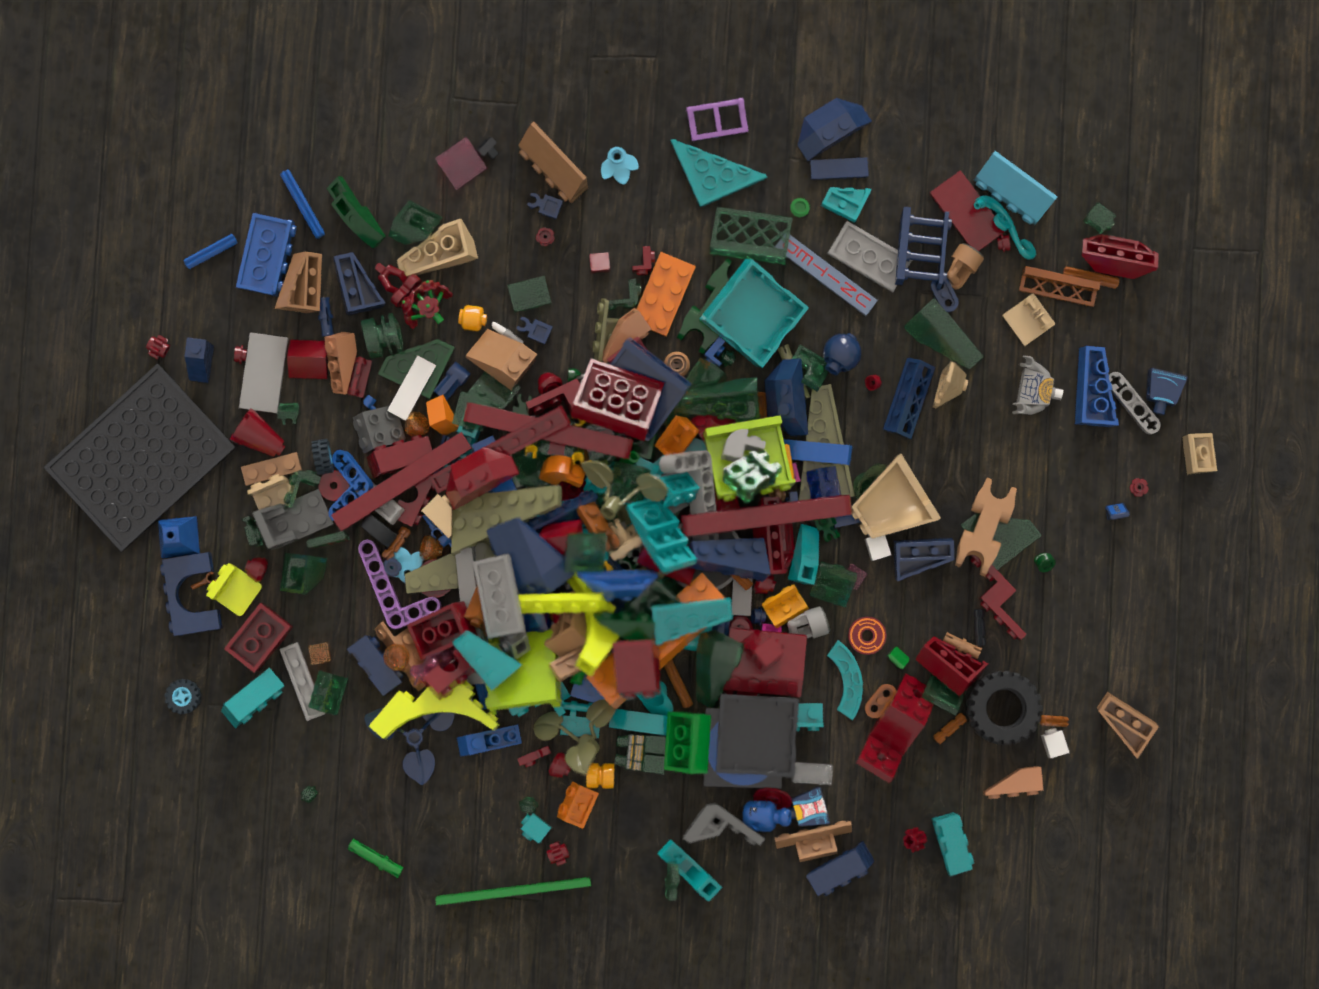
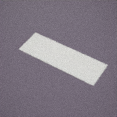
[387,356,436,420]

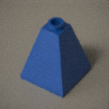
[158,516,200,558]

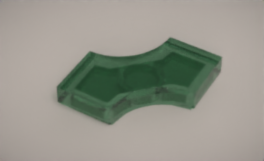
[665,861,679,901]

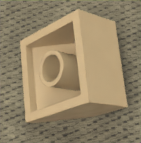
[421,494,453,539]

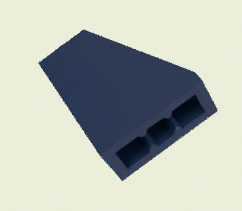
[184,337,214,383]

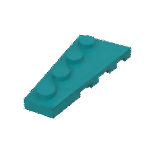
[652,598,732,645]

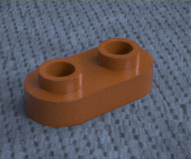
[864,684,896,718]

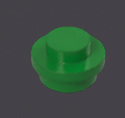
[790,198,810,217]

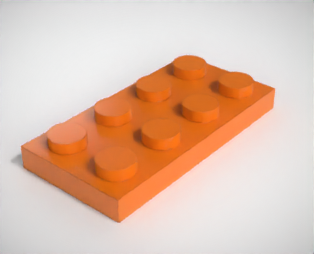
[637,252,696,337]

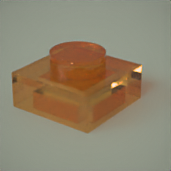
[308,642,331,665]

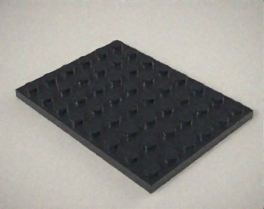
[44,363,236,552]

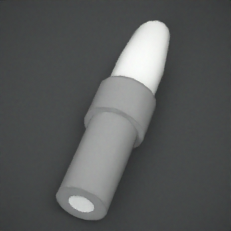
[492,322,524,343]

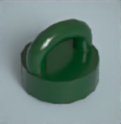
[1034,553,1056,572]

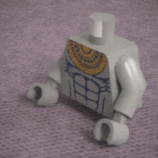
[1012,355,1063,415]

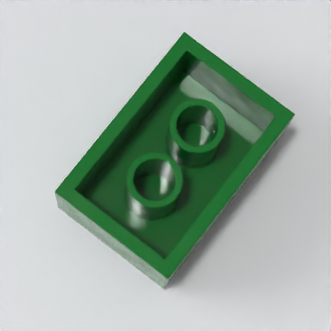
[664,711,711,774]

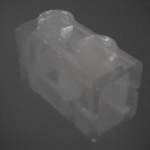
[791,762,833,785]

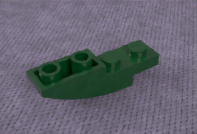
[327,176,386,248]

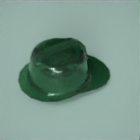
[853,463,887,500]

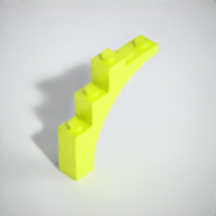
[566,560,619,676]
[369,681,499,739]

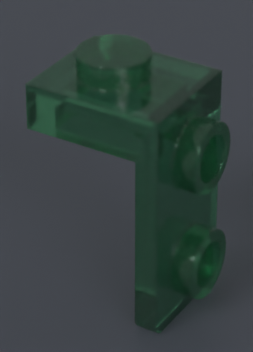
[600,279,641,310]
[284,470,321,510]

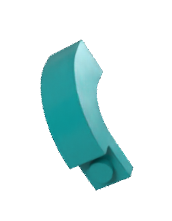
[657,839,722,901]

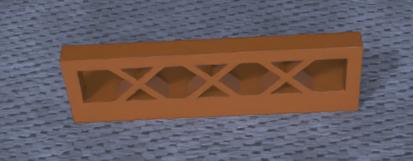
[1019,266,1101,307]

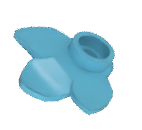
[601,147,639,184]
[390,547,423,583]

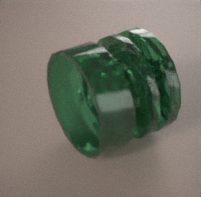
[361,313,403,359]

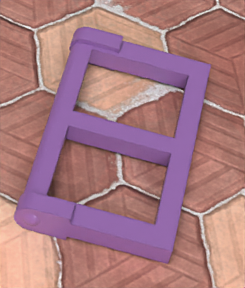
[686,98,748,141]

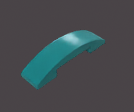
[609,709,667,735]

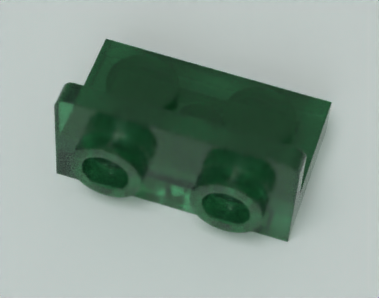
[308,671,348,715]

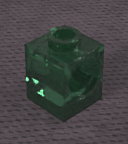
[1083,202,1116,234]

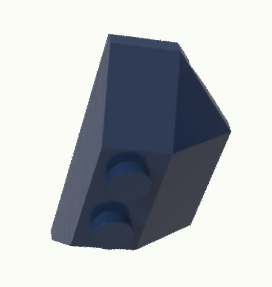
[798,98,872,162]
[764,358,808,436]

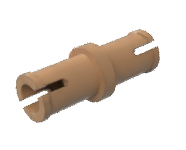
[943,632,982,659]

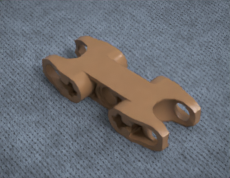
[955,478,1017,576]

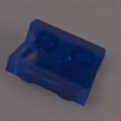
[807,466,841,499]

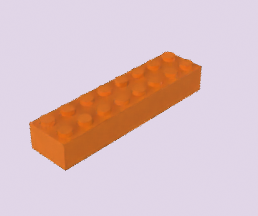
[586,573,725,709]

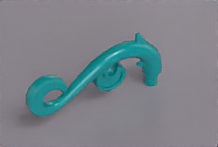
[974,195,1036,260]

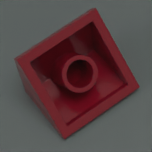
[287,340,328,379]
[539,520,584,561]

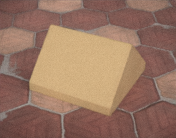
[1182,433,1217,474]

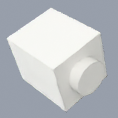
[865,534,891,561]
[1041,728,1069,758]

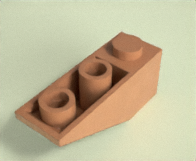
[602,308,651,363]
[324,332,357,394]
[983,766,1043,799]

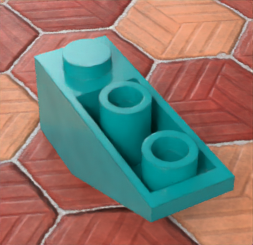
[788,524,819,585]

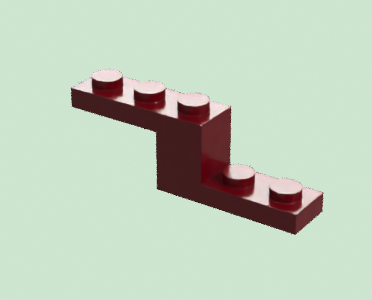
[526,379,581,419]
[969,555,1027,640]

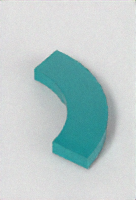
[827,640,863,720]

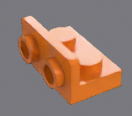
[557,782,599,829]

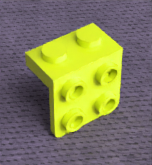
[206,563,262,616]

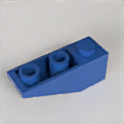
[457,725,522,756]

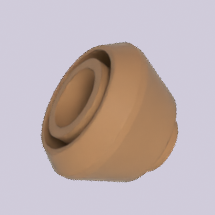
[664,352,690,376]

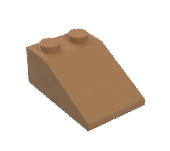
[465,329,537,391]

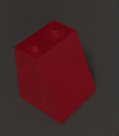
[613,640,660,699]

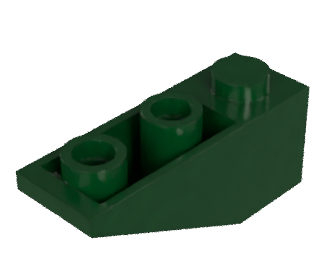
[593,611,655,641]

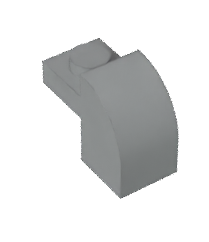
[721,429,766,463]

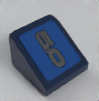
[1105,503,1130,520]

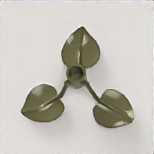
[581,461,668,526]
[533,699,616,775]

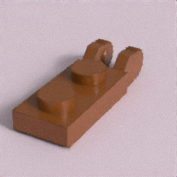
[577,502,620,552]

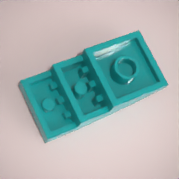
[626,499,697,574]

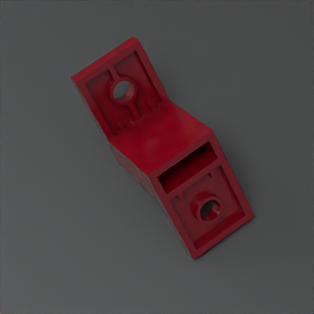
[856,673,938,783]

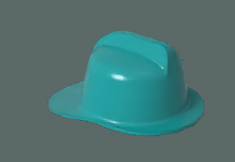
[637,681,673,716]

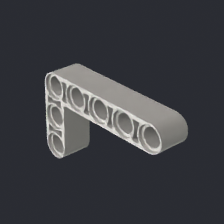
[660,451,719,541]

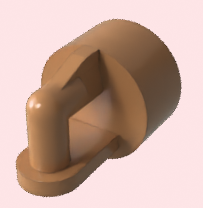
[947,243,984,289]

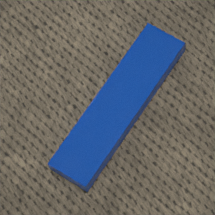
[783,439,852,465]

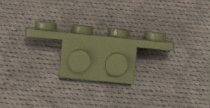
[593,298,619,362]

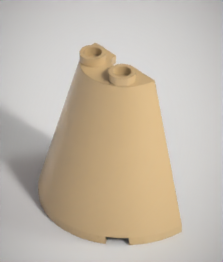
[852,454,941,539]

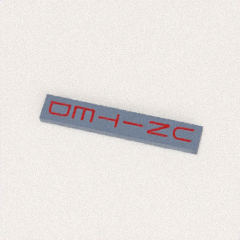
[775,232,878,316]

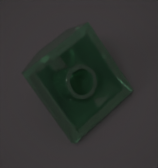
[388,200,443,245]
[280,553,327,594]

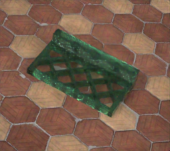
[710,207,792,264]

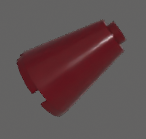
[229,408,285,457]

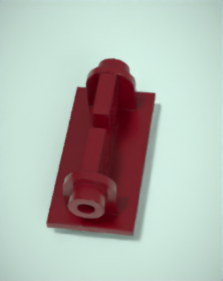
[347,357,372,398]

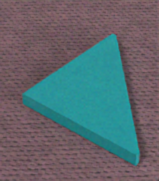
[671,139,767,207]

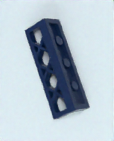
[883,358,935,439]

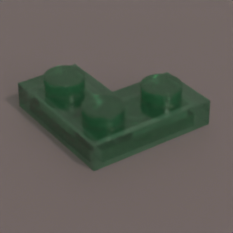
[792,344,828,392]

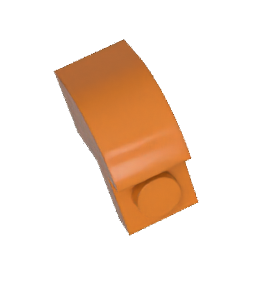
[539,455,585,487]

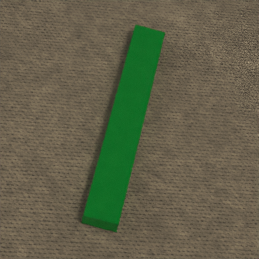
[435,877,591,905]

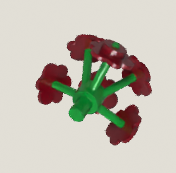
[401,280,453,329]

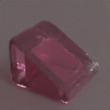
[840,564,867,590]

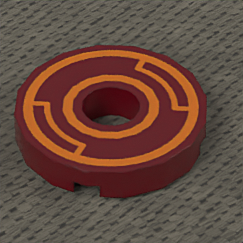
[848,616,887,655]

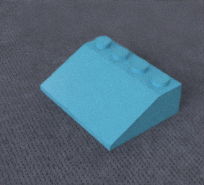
[974,151,1057,225]

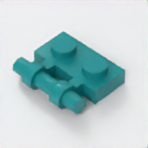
[560,701,600,738]

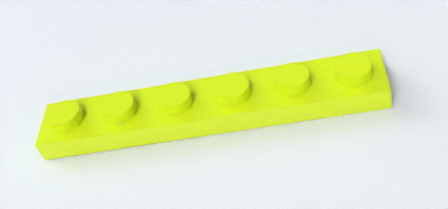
[518,593,608,614]

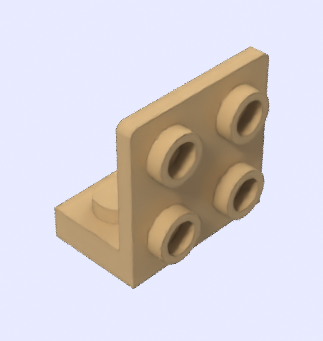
[247,474,296,510]

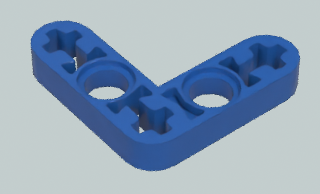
[328,450,374,521]

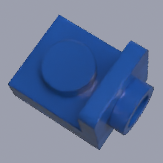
[704,337,725,368]

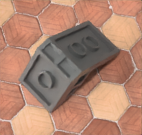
[253,489,334,550]
[683,802,764,845]

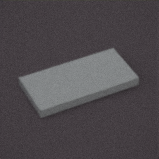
[828,221,912,292]
[239,333,289,414]
[473,554,525,638]

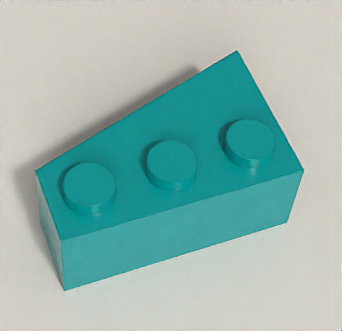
[452,631,522,690]
[221,668,284,729]
[932,812,974,876]

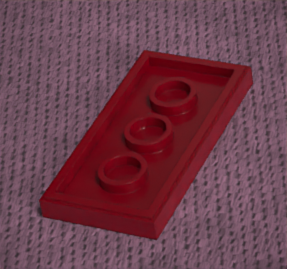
[929,170,1005,251]

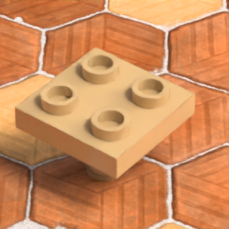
[609,519,643,561]

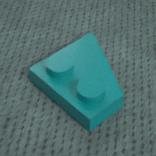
[821,187,871,223]

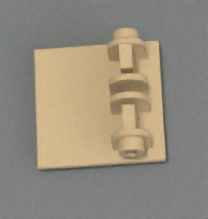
[1002,293,1055,346]

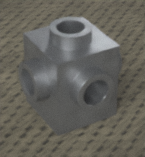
[499,631,531,660]

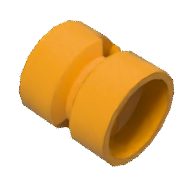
[586,763,614,789]

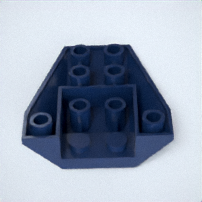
[486,517,575,595]

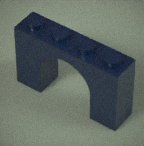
[160,552,223,636]

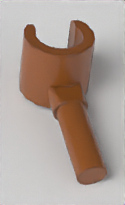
[191,572,217,590]

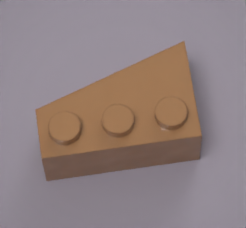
[275,252,322,313]
[544,590,586,657]
[1097,692,1159,759]

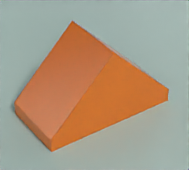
[426,395,459,435]

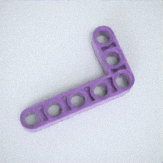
[358,540,442,629]

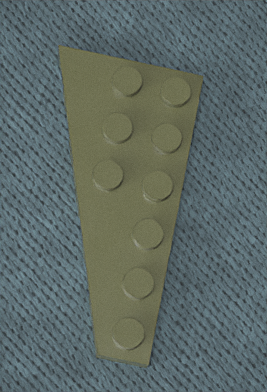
[799,384,855,500]
[451,485,561,555]
[405,539,494,594]

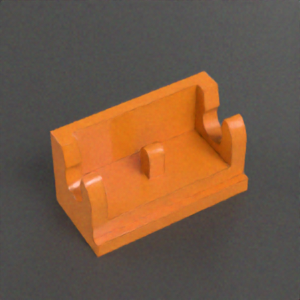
[654,416,699,455]

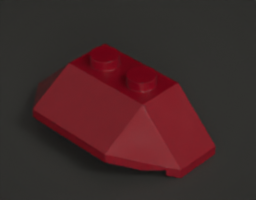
[1081,234,1159,279]
[446,447,520,510]
[753,497,795,574]

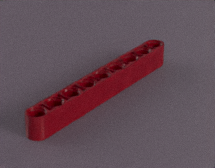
[463,402,634,459]
[681,495,852,536]

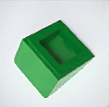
[887,647,909,669]

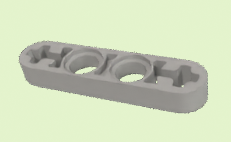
[1109,372,1160,434]

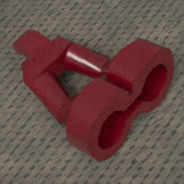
[375,263,422,308]

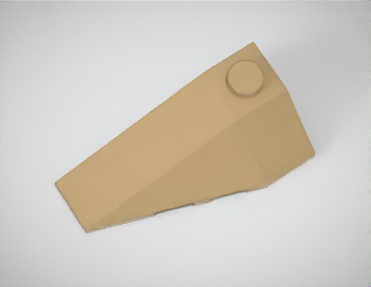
[397,219,478,277]
[933,362,968,408]

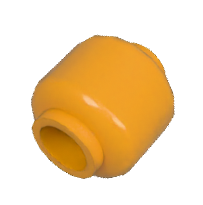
[458,305,487,331]

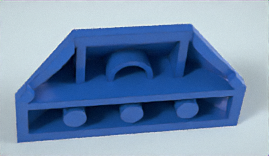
[577,570,658,601]

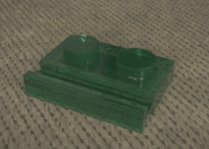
[507,276,551,313]
[242,517,264,547]

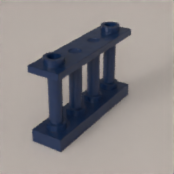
[895,207,952,290]

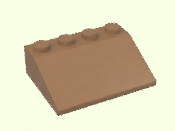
[519,122,588,203]

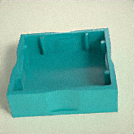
[699,259,809,368]

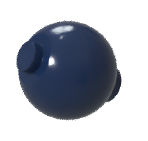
[823,333,861,375]

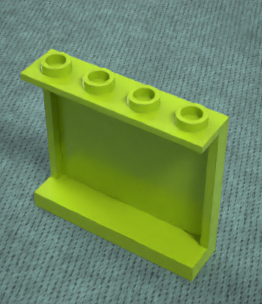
[703,415,796,502]
[485,628,561,715]

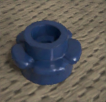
[383,558,401,577]
[751,607,766,626]

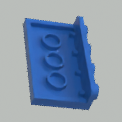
[236,213,297,297]

